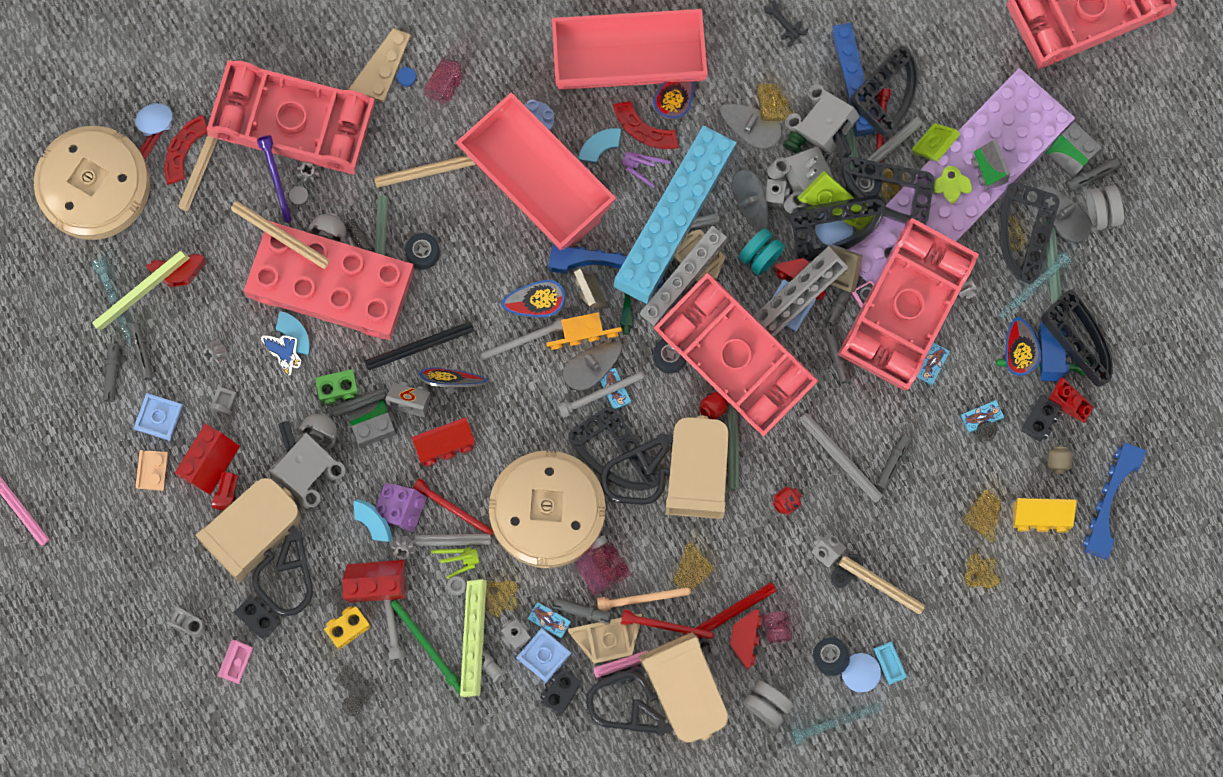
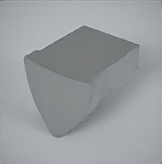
[209,386,237,416]

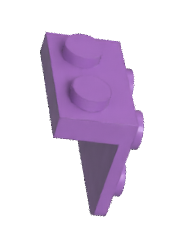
[375,483,427,533]

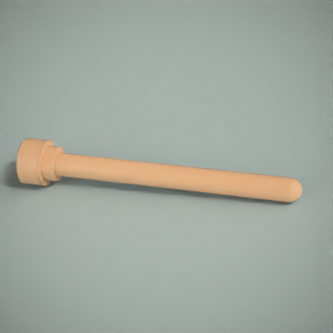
[597,588,691,612]

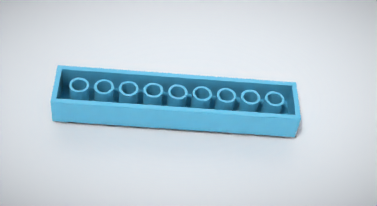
[613,125,737,304]

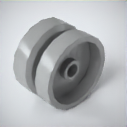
[1086,184,1124,230]
[743,680,794,729]

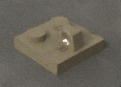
[828,244,863,292]
[574,269,608,309]

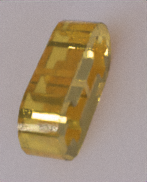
[1008,215,1025,251]

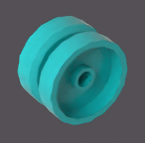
[738,228,786,276]

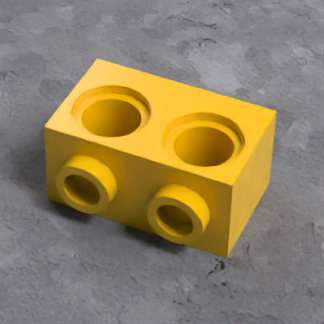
[324,606,370,650]

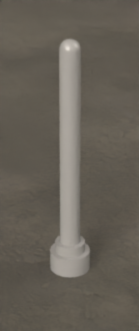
[480,316,564,360]
[557,372,645,419]
[384,600,405,662]

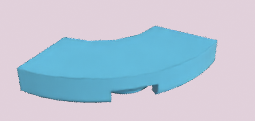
[578,128,621,163]
[276,311,310,356]
[353,499,392,542]

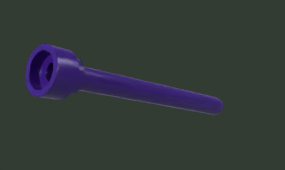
[257,135,292,223]

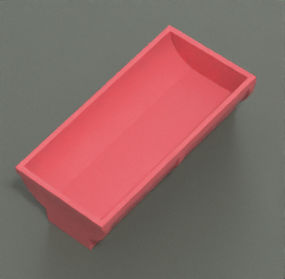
[552,9,708,90]
[456,92,616,250]

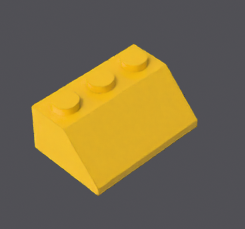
[1013,498,1076,533]

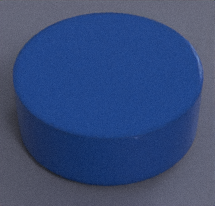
[397,67,416,87]

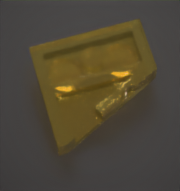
[756,84,792,121]
[962,489,1001,542]
[673,542,715,591]

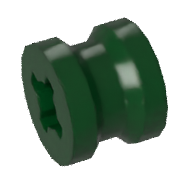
[783,131,806,154]

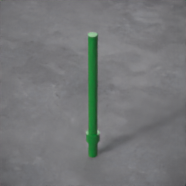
[391,599,462,697]

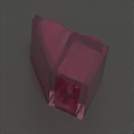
[423,59,463,106]
[574,542,631,596]

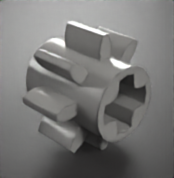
[297,161,320,184]
[959,276,979,299]
[203,341,227,366]
[391,536,416,560]

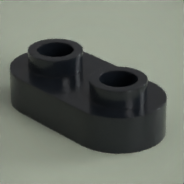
[831,553,863,588]

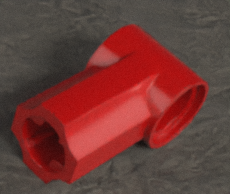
[212,472,239,511]

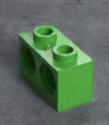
[315,369,359,405]

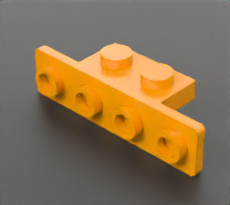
[546,312,622,350]

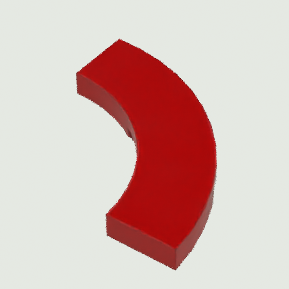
[613,101,679,149]
[164,115,208,185]

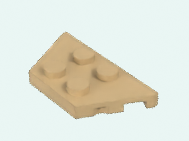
[674,229,726,283]
[568,613,642,664]

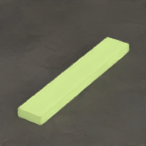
[93,251,190,330]
[460,579,487,697]

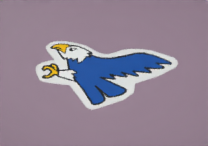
[261,336,301,376]

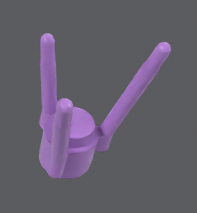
[622,151,671,188]

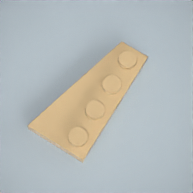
[349,29,411,103]

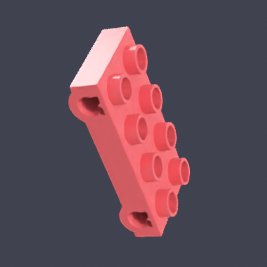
[1006,0,1177,70]
[207,60,374,175]
[837,218,979,391]
[244,221,415,340]
[654,273,819,436]

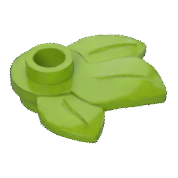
[933,166,972,204]

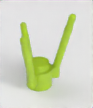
[431,547,479,579]

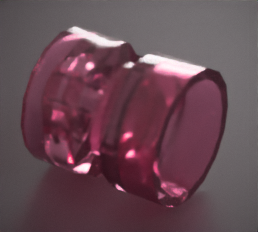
[763,611,793,643]

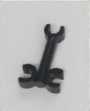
[764,0,809,47]

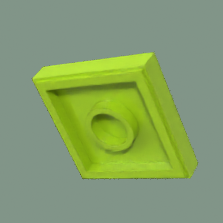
[911,123,961,162]

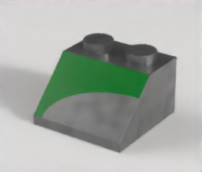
[1046,122,1102,178]
[971,139,1010,191]
[347,399,396,448]

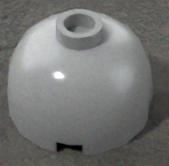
[307,213,346,243]
[297,413,337,449]

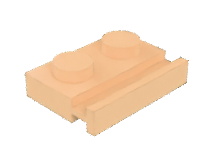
[135,450,169,491]

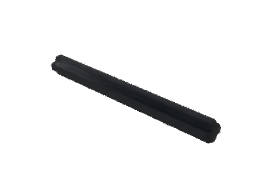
[365,322,474,370]

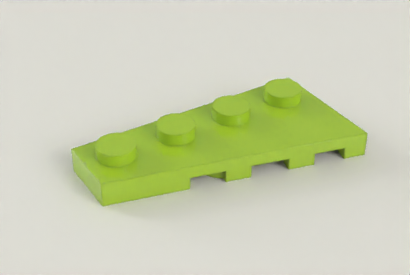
[797,171,873,230]

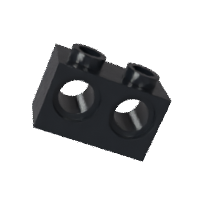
[1020,395,1062,442]
[234,596,280,641]
[540,669,582,717]

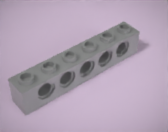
[640,225,729,327]
[754,246,849,336]

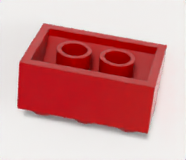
[411,417,476,467]
[175,424,241,496]
[343,560,406,603]

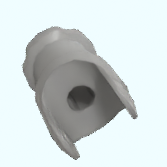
[481,651,506,683]

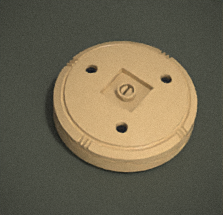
[34,126,150,240]
[489,451,606,568]

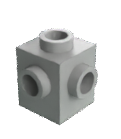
[763,178,790,208]
[811,532,846,568]
[500,619,531,652]

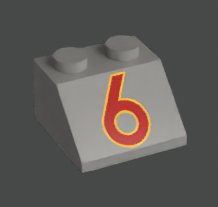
[386,381,431,418]

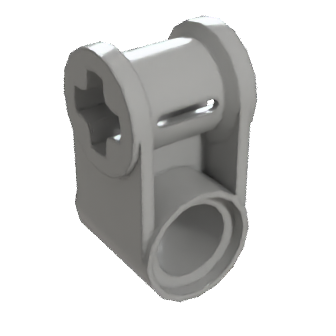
[166,606,206,637]

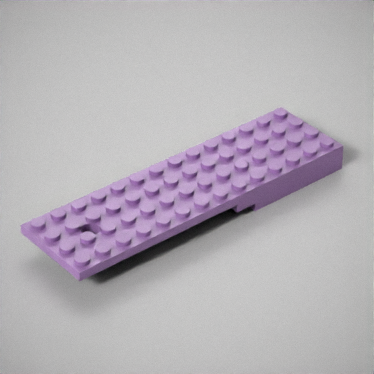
[847,68,1075,283]

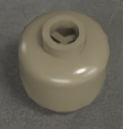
[1047,446,1073,474]

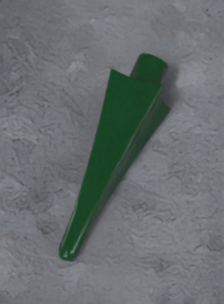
[620,293,633,335]

